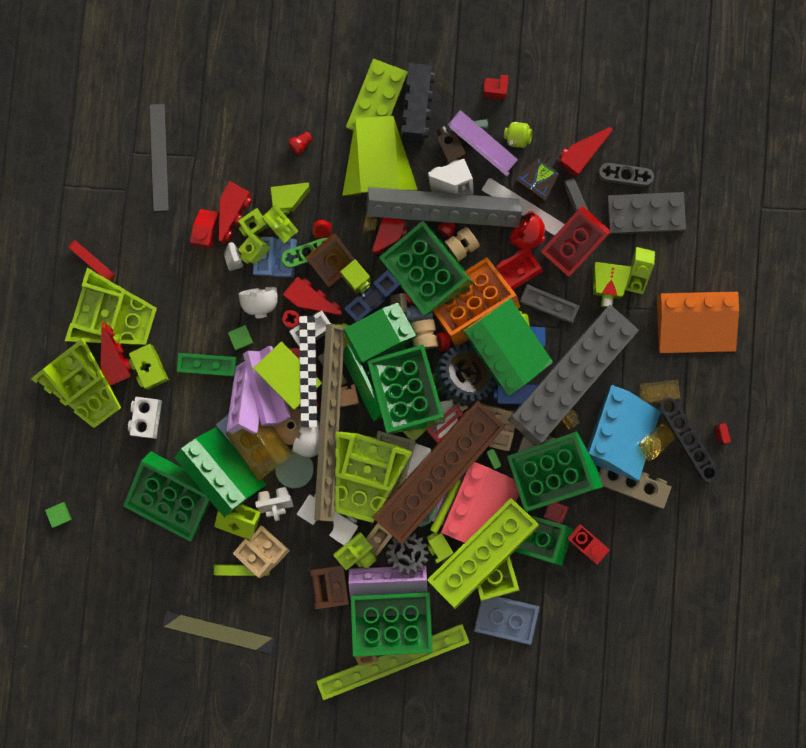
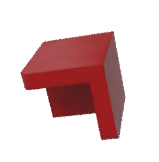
[483,75,508,100]

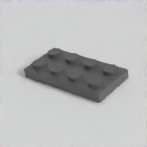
[607,192,686,234]

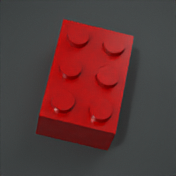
[541,206,610,277]

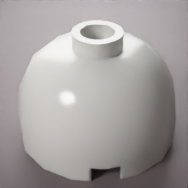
[239,287,277,318]
[293,421,320,457]

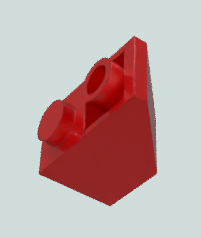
[567,524,610,565]

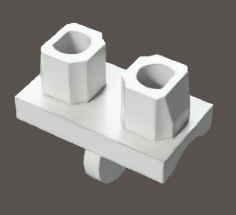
[256,487,294,521]

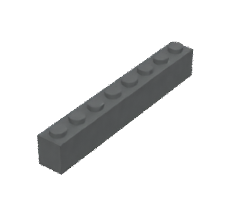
[366,187,522,228]

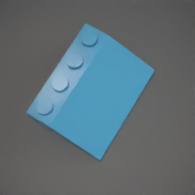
[587,385,660,481]

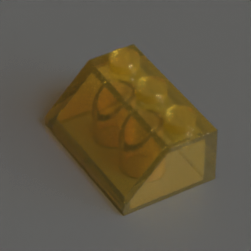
[226,418,293,481]

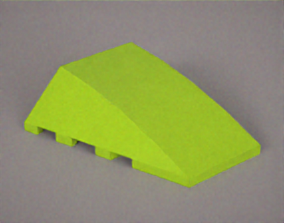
[342,116,418,196]
[65,268,157,345]
[31,338,121,428]
[335,431,412,523]

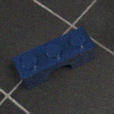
[344,270,400,323]

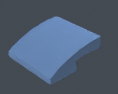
[253,237,297,277]

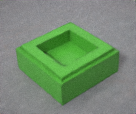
[228,325,253,351]
[485,449,501,470]
[45,502,72,528]

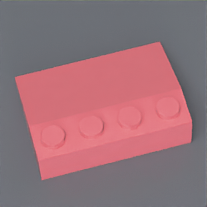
[441,462,519,543]

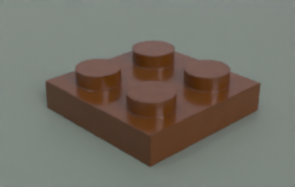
[305,234,355,287]

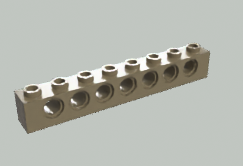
[516,435,672,509]

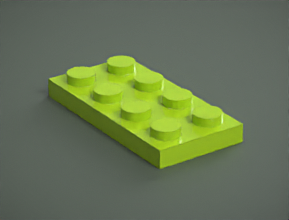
[346,59,408,131]

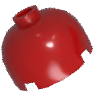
[509,211,545,249]

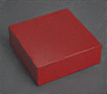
[715,423,731,444]
[543,503,569,524]

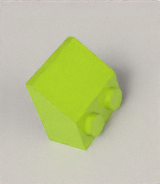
[477,556,520,601]

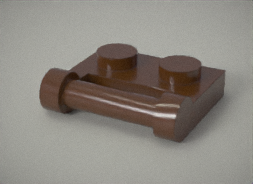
[309,565,349,609]

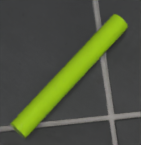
[430,479,462,533]

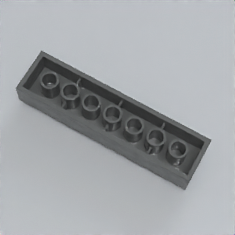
[507,305,639,446]

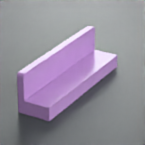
[448,110,518,176]
[243,346,290,426]
[226,361,259,434]
[349,566,427,599]

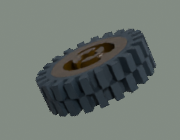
[434,345,496,407]

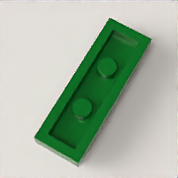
[177,353,237,377]

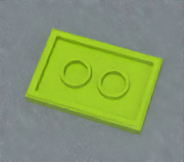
[253,341,322,411]

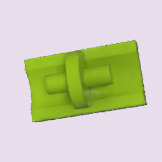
[261,205,298,244]
[333,532,373,570]

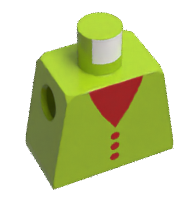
[592,262,631,308]

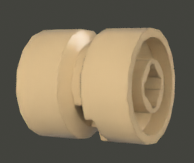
[444,226,480,262]
[410,319,438,350]

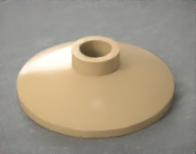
[273,408,302,445]

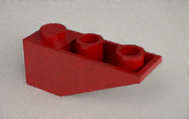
[219,181,252,245]
[283,277,343,317]
[101,321,132,386]

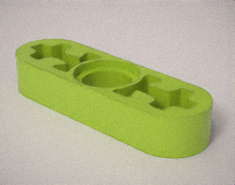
[213,565,270,576]

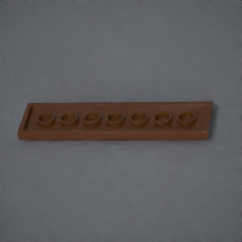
[372,401,505,544]

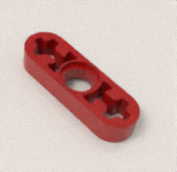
[68,240,116,281]

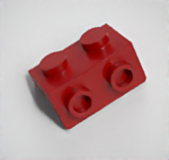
[496,249,543,290]

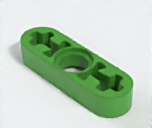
[280,238,328,268]

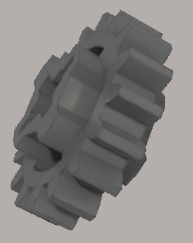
[386,533,429,576]

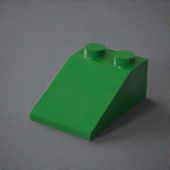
[343,303,416,363]
[514,515,573,566]

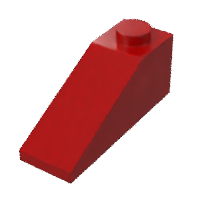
[558,127,613,178]

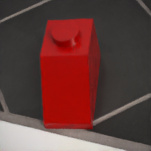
[190,209,219,250]
[372,218,408,255]

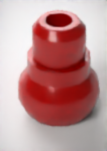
[288,132,312,154]
[437,222,457,238]

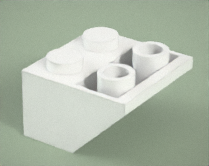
[428,159,474,195]

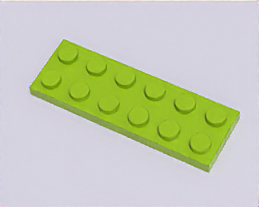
[427,498,539,609]

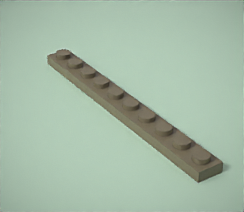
[314,324,345,521]

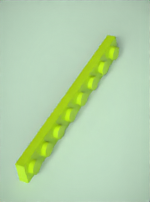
[317,624,469,700]

